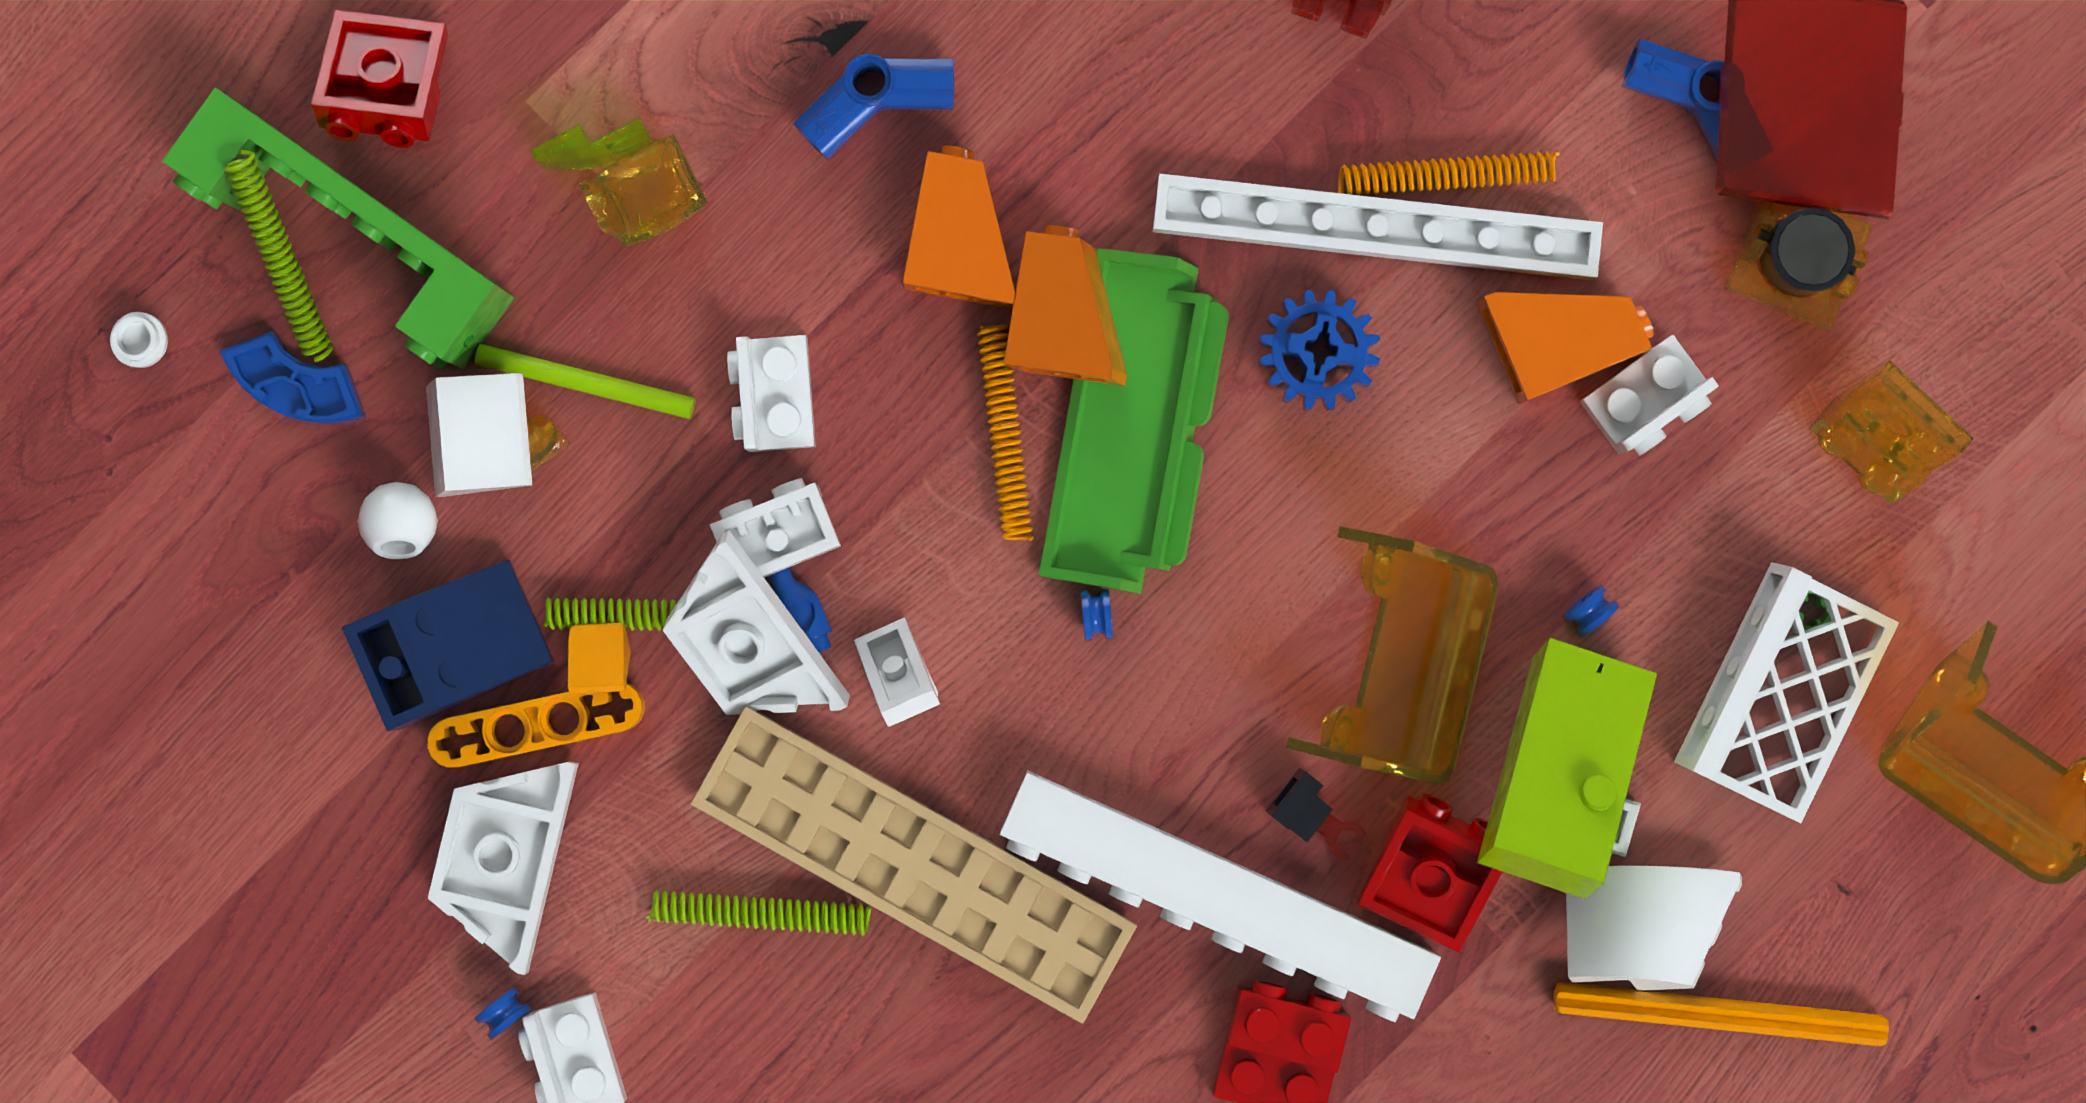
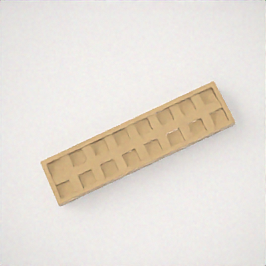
[691,706,1138,1024]

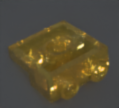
[1809,360,1974,504]

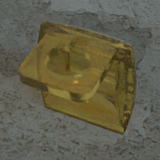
[579,135,708,247]

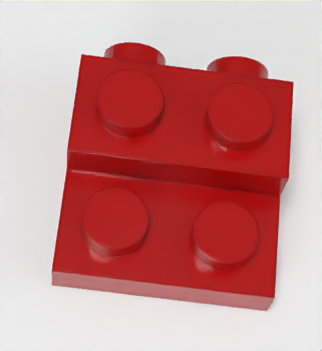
[311,10,448,148]
[1358,794,1503,953]
[1212,980,1351,1103]

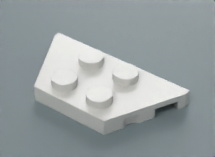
[663,531,850,715]
[428,761,579,975]

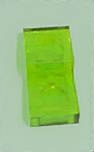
[530,118,657,171]

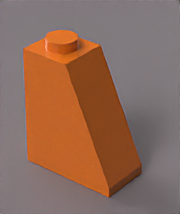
[903,145,1015,310]
[1004,225,1127,386]
[1476,292,1654,404]

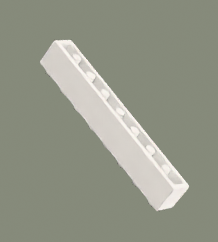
[1000,770,1441,1022]

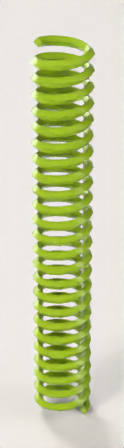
[224,150,334,362]
[544,597,676,631]
[646,890,871,936]

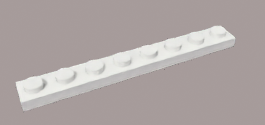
[1153,173,1603,281]

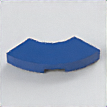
[220,331,366,424]

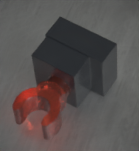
[1265,768,1366,860]

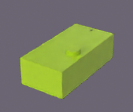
[1477,638,1657,899]

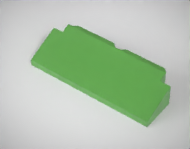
[1039,248,1229,594]

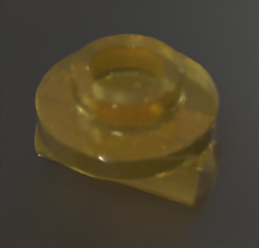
[527,416,570,473]

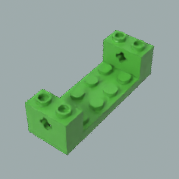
[162,87,515,370]

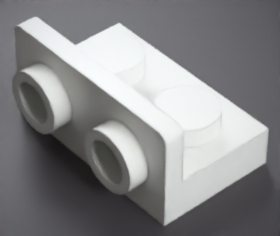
[727,335,816,452]
[1579,335,1719,456]
[710,478,841,577]
[518,992,627,1103]

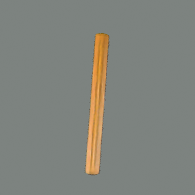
[1553,982,1889,1046]

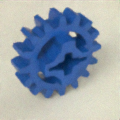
[1258,290,1380,411]

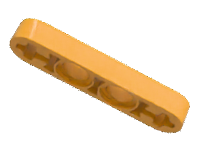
[428,682,645,768]

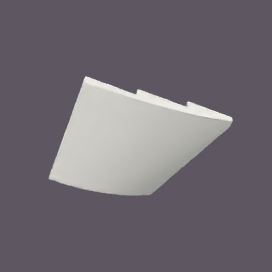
[1566,866,1742,991]

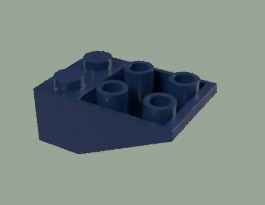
[342,559,554,731]

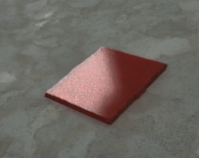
[1715,0,1907,219]

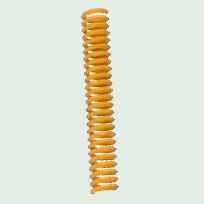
[1338,150,1560,196]
[977,324,1034,541]

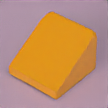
[568,623,631,694]

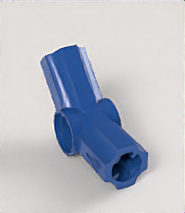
[1622,39,1771,175]
[793,53,954,160]

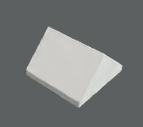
[426,373,532,497]

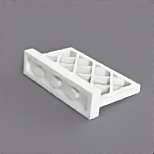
[1674,562,1899,823]

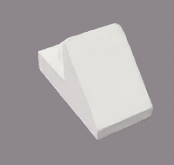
[854,617,940,727]

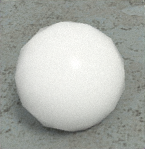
[357,482,438,559]

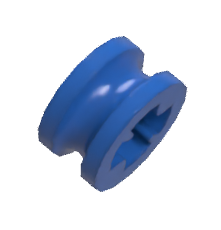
[1562,585,1619,638]
[1081,589,1113,641]
[474,986,532,1040]

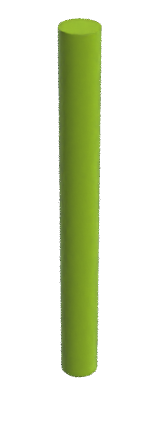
[475,343,696,419]

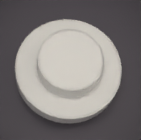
[110,312,168,368]

